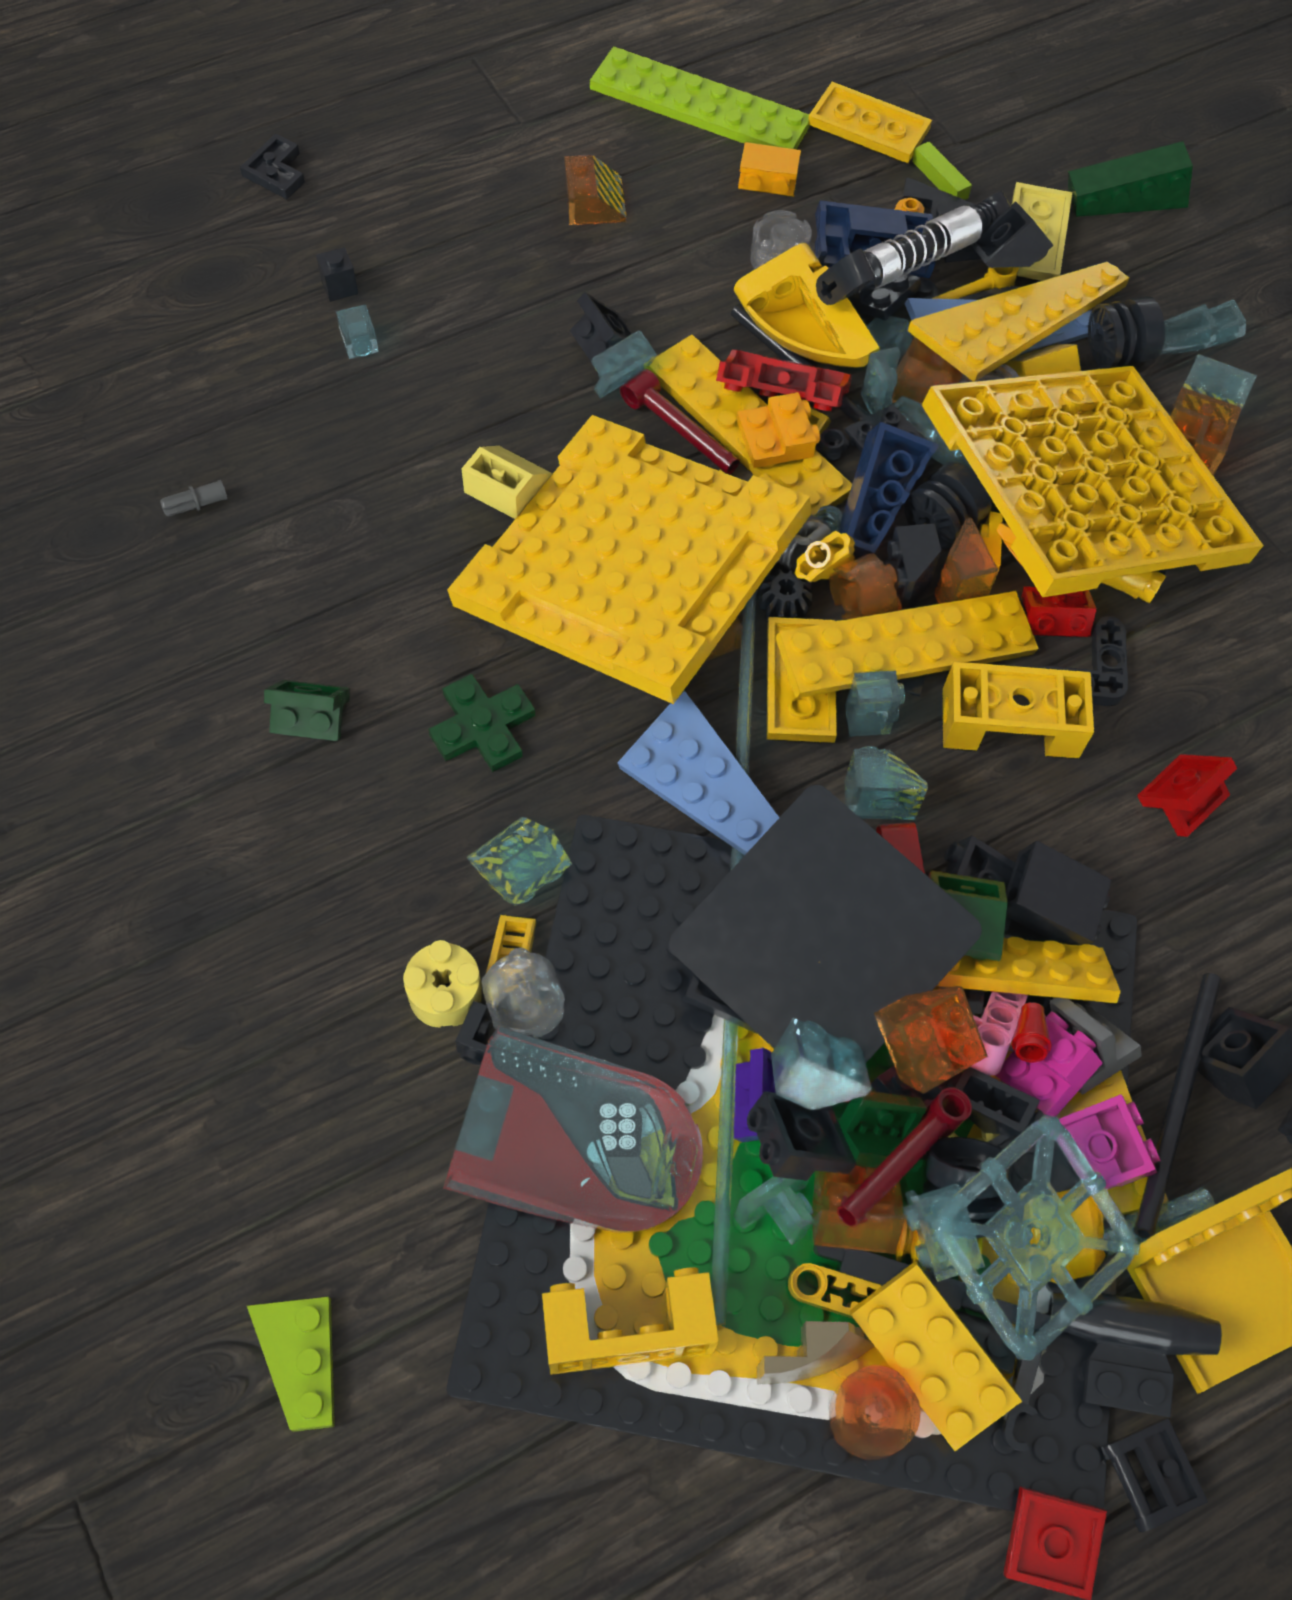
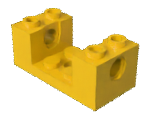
[943,662,1094,758]
[542,1267,719,1375]

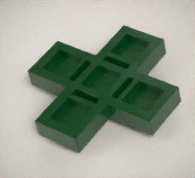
[428,674,535,772]

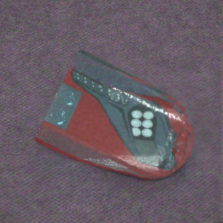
[443,1026,703,1233]

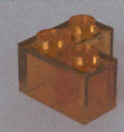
[1169,387,1242,476]

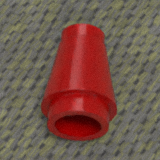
[1012,1003,1052,1063]

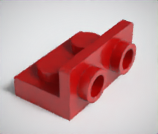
[1022,587,1097,637]

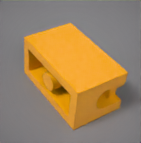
[738,142,801,197]

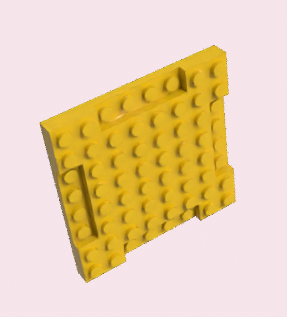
[922,366,1264,598]
[447,415,811,704]

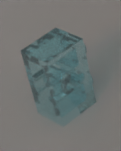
[845,670,905,737]

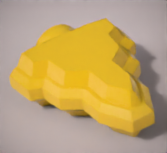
[795,530,855,582]

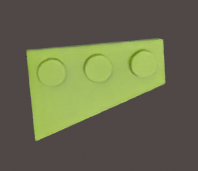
[247,1297,335,1432]

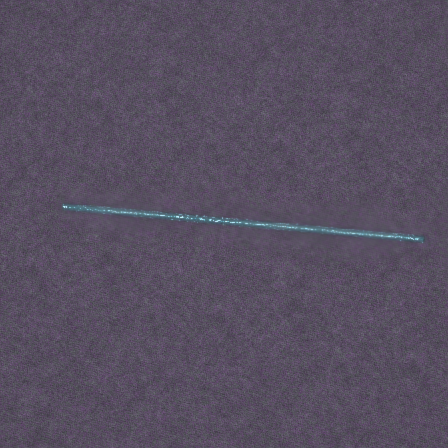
[711,590,757,1325]

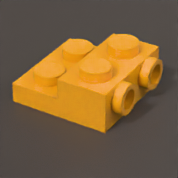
[736,392,820,468]

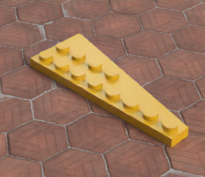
[908,262,1130,382]

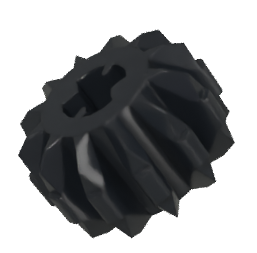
[757,568,814,619]

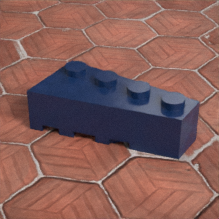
[838,422,939,561]

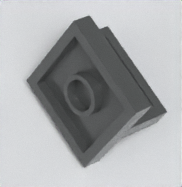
[1050,997,1142,1095]

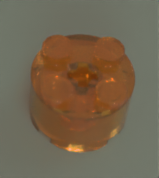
[829,553,902,620]
[829,1365,921,1460]

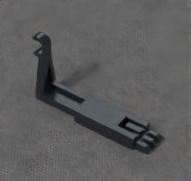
[813,1239,1051,1451]

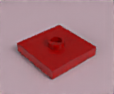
[1003,1486,1107,1600]

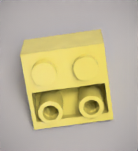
[462,446,552,519]

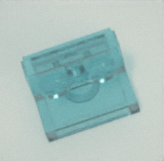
[734,1175,814,1245]

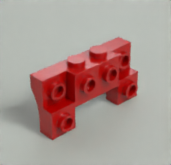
[716,349,853,412]

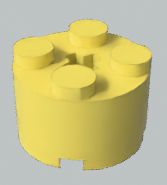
[403,940,482,1028]

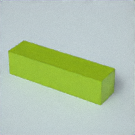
[912,142,972,200]

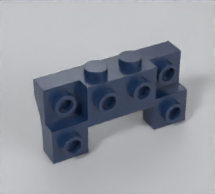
[814,200,935,278]

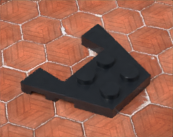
[902,177,981,263]

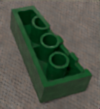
[1068,141,1193,217]

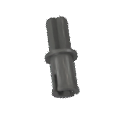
[160,479,228,517]

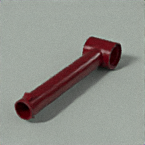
[620,369,740,475]
[837,1087,972,1228]

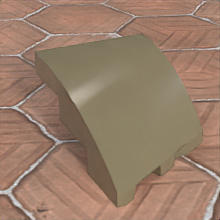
[757,1321,874,1384]

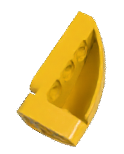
[734,243,881,368]

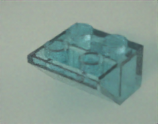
[771,1017,872,1110]

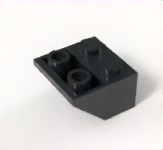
[882,523,941,611]

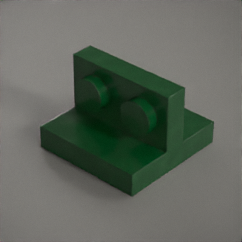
[264,680,350,741]
[826,1089,927,1172]

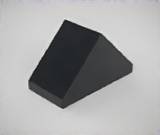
[955,1066,1040,1136]

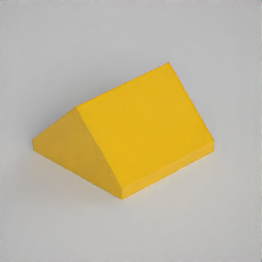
[1002,344,1081,378]

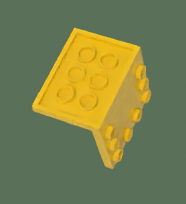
[1121,1168,1292,1394]

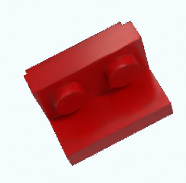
[1137,754,1237,837]

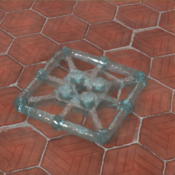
[930,1115,1140,1361]

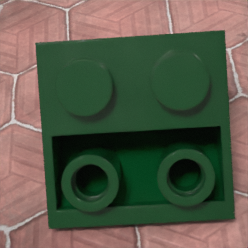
[929,871,1007,961]

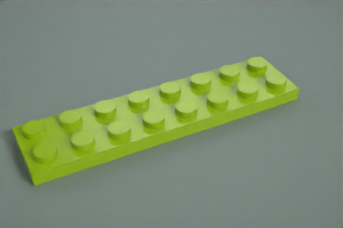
[590,46,811,149]

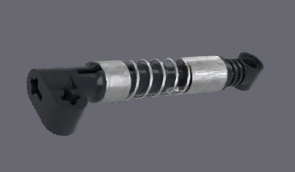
[816,190,1010,305]

